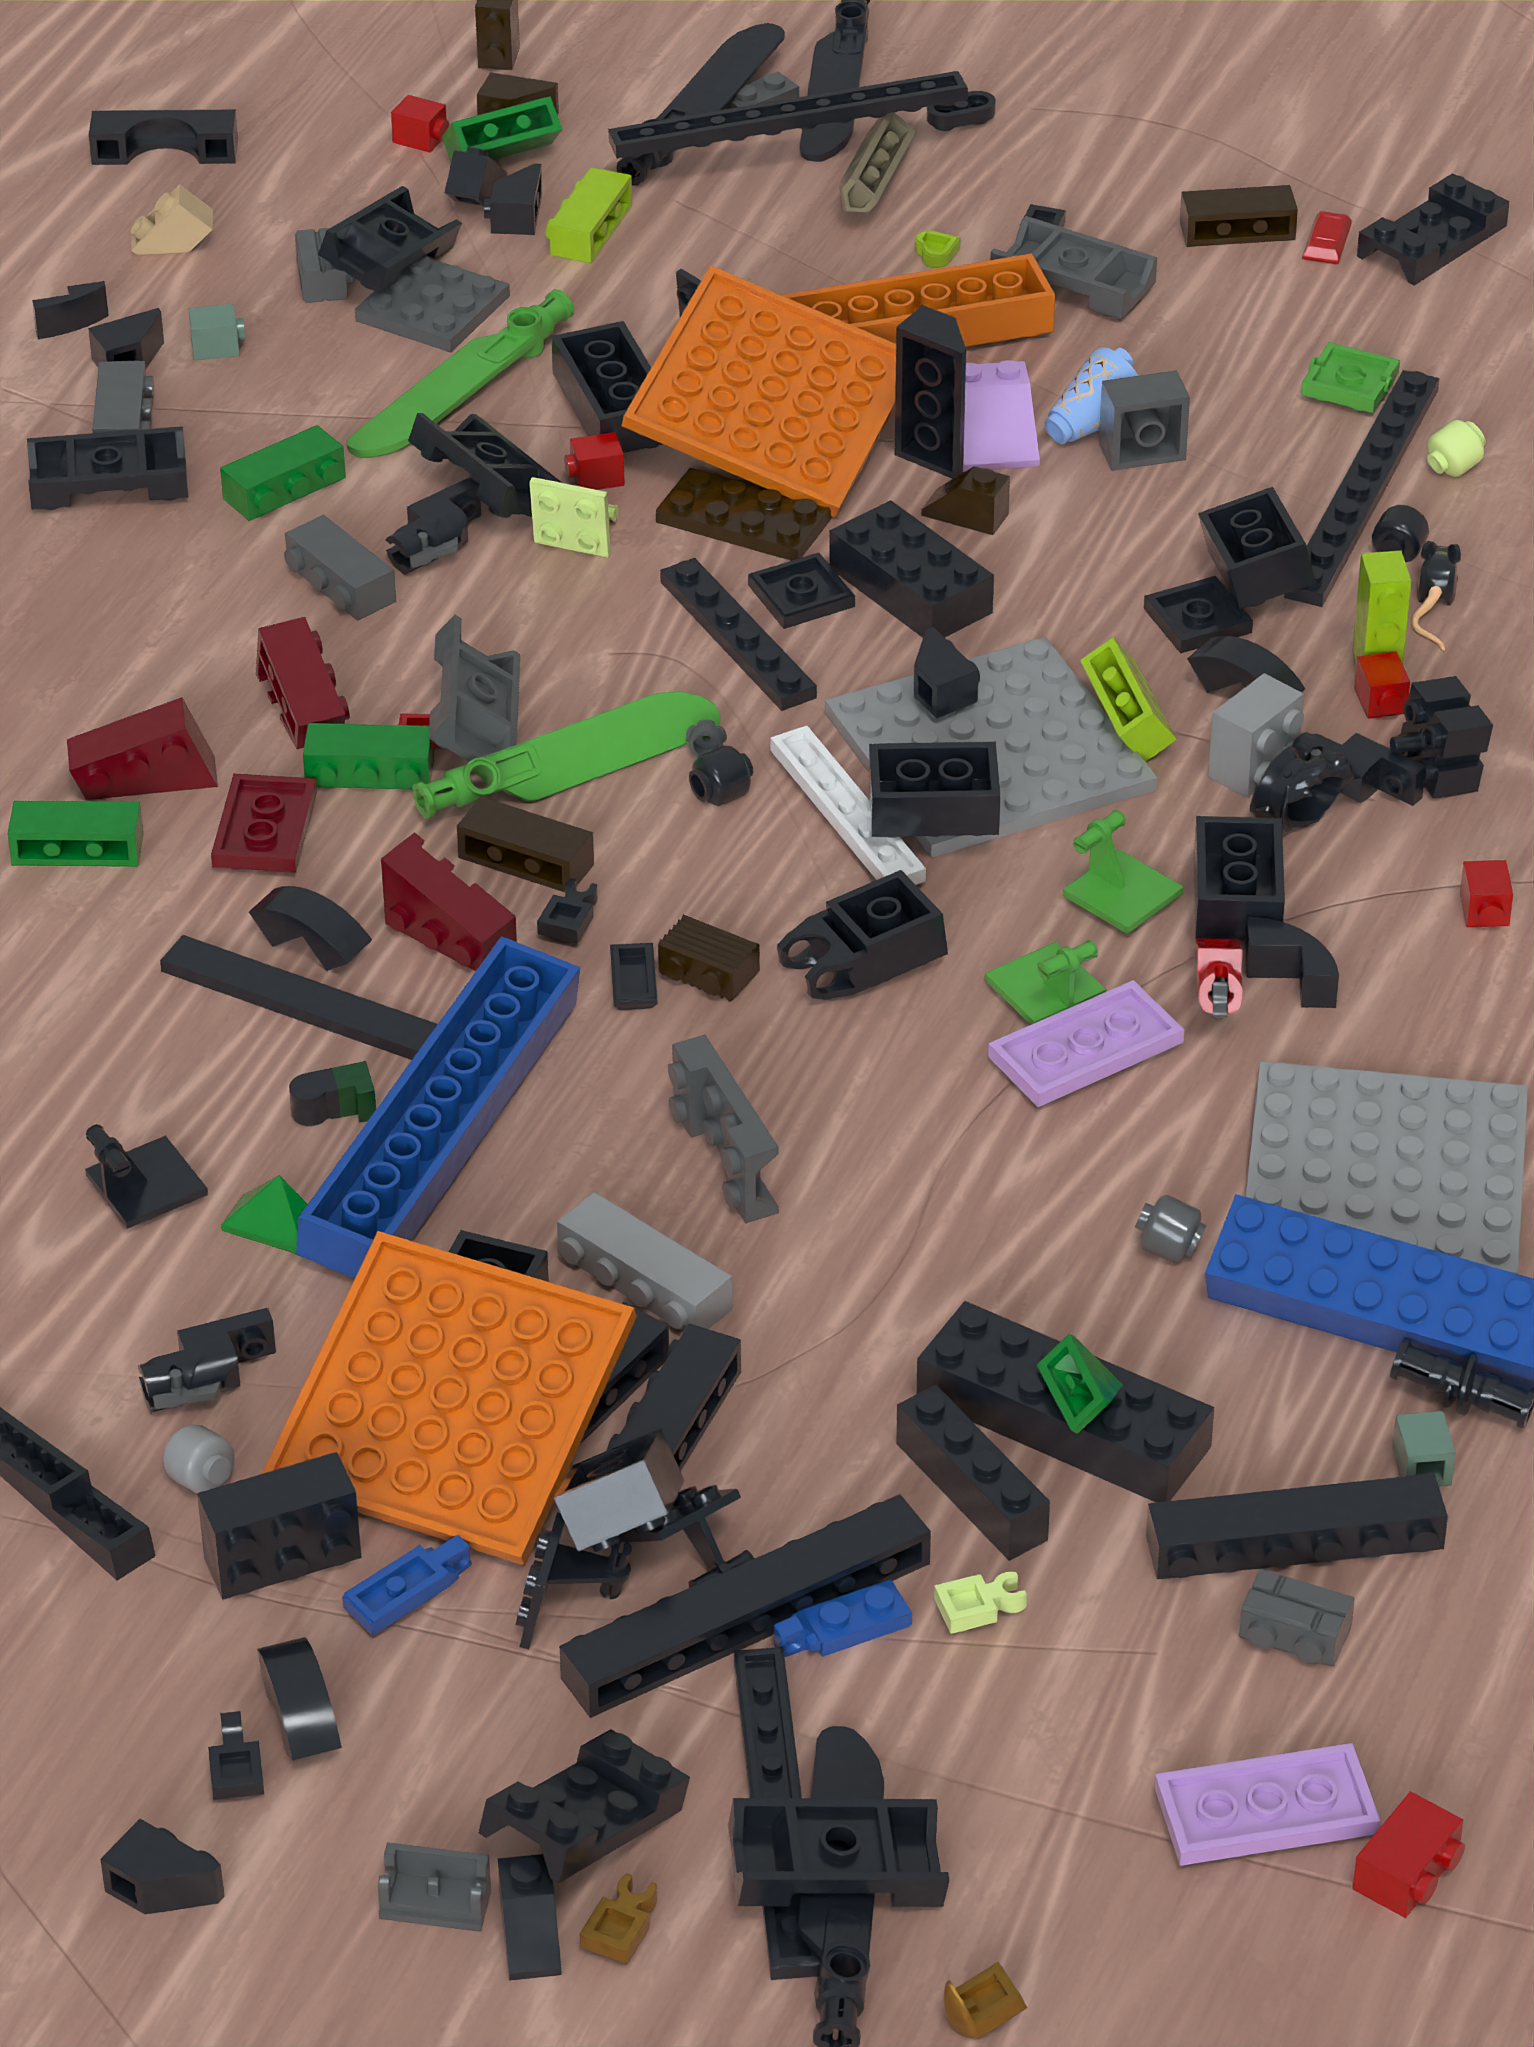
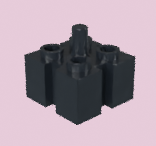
[1389,676,1493,799]

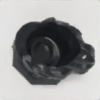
[1249,746,1356,832]

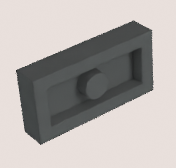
[725,71,799,109]

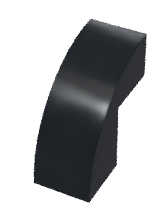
[1187,636,1305,693]
[249,886,372,971]
[1245,917,1339,1008]
[257,1637,342,1760]

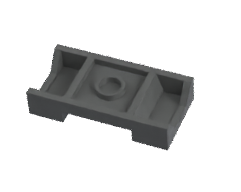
[990,216,1157,319]
[429,614,520,762]
[668,1034,779,1224]

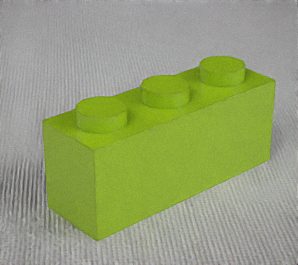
[546,167,632,264]
[1352,551,1411,664]
[1080,637,1177,762]

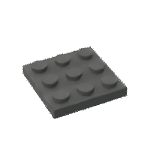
[355,256,510,353]

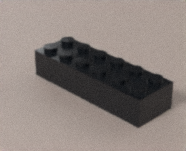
[916,1301,1214,1502]

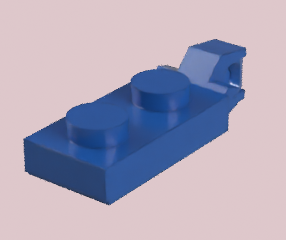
[342,1535,472,1636]
[774,1579,912,1657]

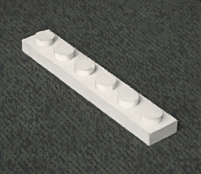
[770,726,926,885]

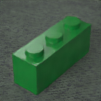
[442,96,563,162]
[220,425,346,521]
[303,723,434,790]
[7,801,144,867]

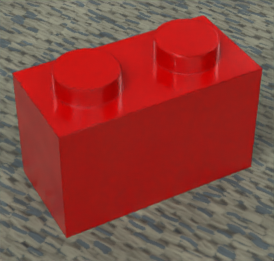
[1353,1791,1465,1918]

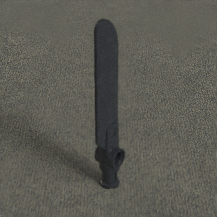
[799,0,870,162]
[616,23,785,186]
[797,1726,884,2047]

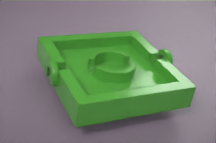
[1301,342,1400,413]

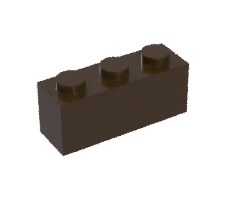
[1180,185,1298,247]
[457,796,594,893]

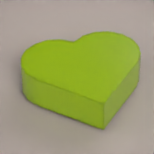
[915,230,961,268]

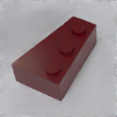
[256,617,350,749]
[67,697,218,800]
[381,832,517,971]

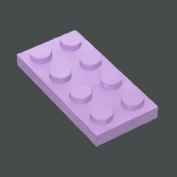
[988,980,1184,1107]
[1154,1743,1381,1866]

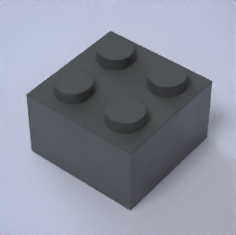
[1099,370,1190,471]

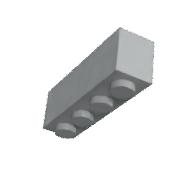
[557,1192,733,1332]

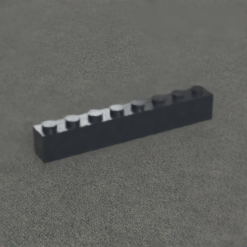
[559,1494,931,1718]

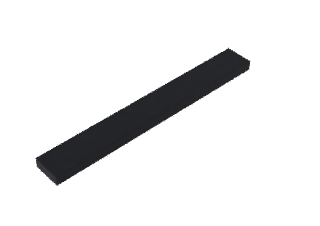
[160,935,438,1060]
[734,1647,820,1980]

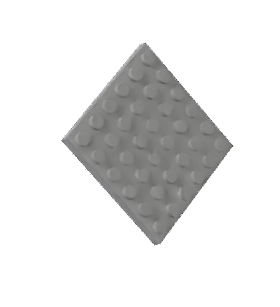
[825,637,1158,858]
[1246,1061,1528,1274]

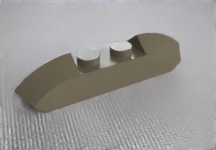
[839,112,916,213]

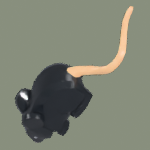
[1411,541,1461,651]

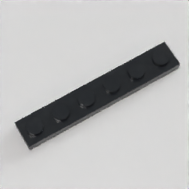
[660,558,817,711]

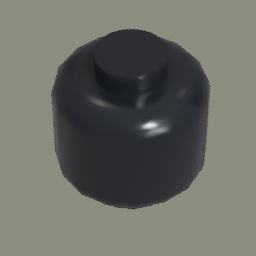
[1372,505,1429,562]
[689,746,753,806]

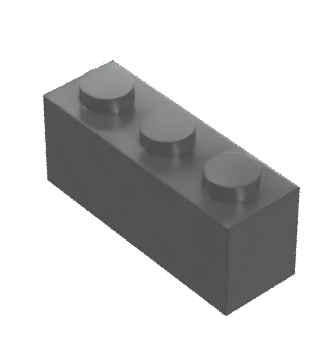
[92,361,154,433]
[284,515,396,621]

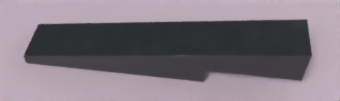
[0,1407,156,1581]

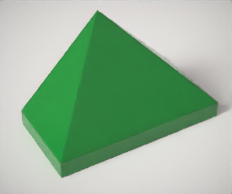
[221,1175,308,1254]
[1037,1334,1123,1434]

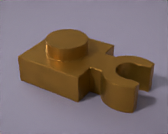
[579,1873,657,1964]

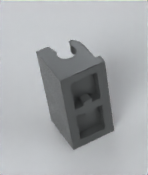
[378,1842,491,1932]

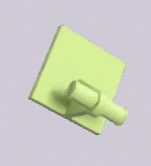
[530,477,619,558]

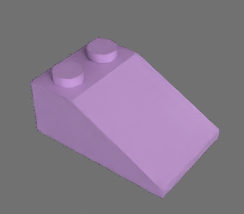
[963,360,1040,471]

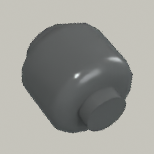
[1135,1195,1206,1263]

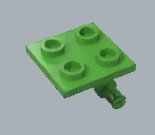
[1063,810,1184,934]
[984,940,1106,1025]

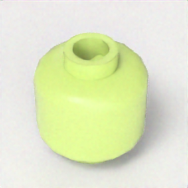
[1427,420,1486,477]

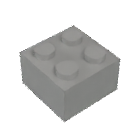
[1208,673,1304,798]

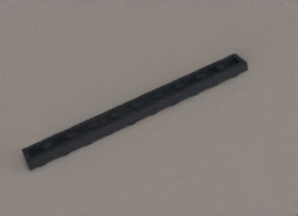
[608,71,968,159]
[1284,370,1439,607]

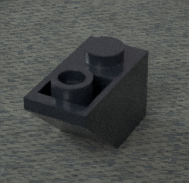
[444,147,508,206]
[88,308,164,369]
[914,627,980,719]
[100,1819,225,1915]

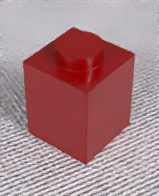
[391,95,449,153]
[564,432,625,490]
[1354,652,1410,719]
[1460,860,1513,927]

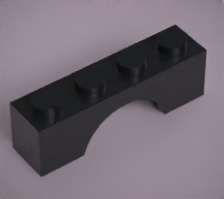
[88,109,238,165]

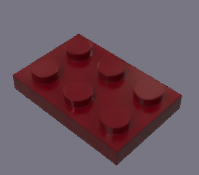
[211,773,317,872]

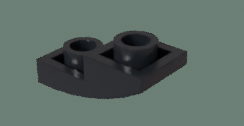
[32,281,109,339]

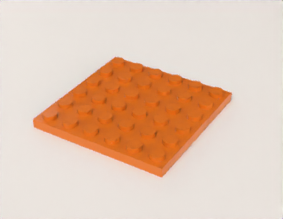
[621,265,896,518]
[262,1231,637,1566]

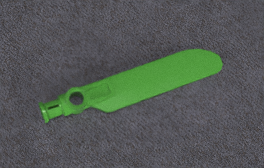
[346,289,574,458]
[412,691,721,819]

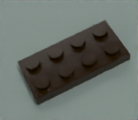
[656,468,831,561]

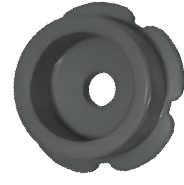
[686,720,727,757]

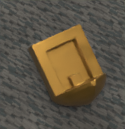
[943,1961,1028,2038]

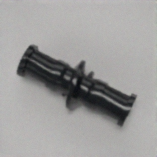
[1390,1338,1534,1429]

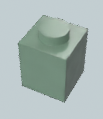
[188,304,245,361]
[1392,1411,1456,1487]

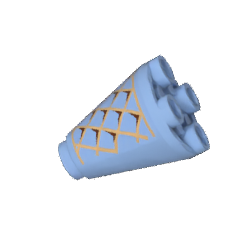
[1044,347,1139,445]

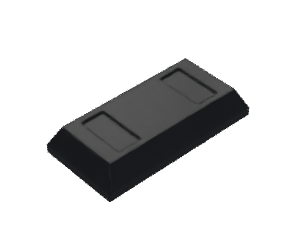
[610,943,658,1010]

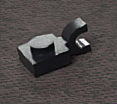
[208,1711,264,1800]

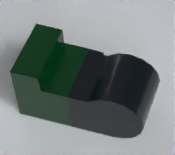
[289,1061,376,1126]

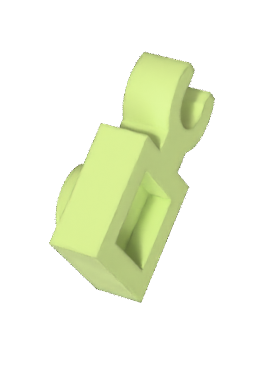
[934,1572,1027,1634]

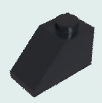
[484,163,542,235]
[497,1854,562,1981]

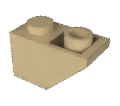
[130,184,213,255]

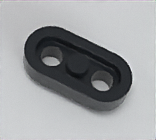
[927,91,996,131]

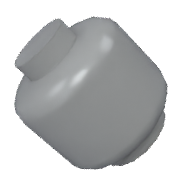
[163,1424,235,1493]

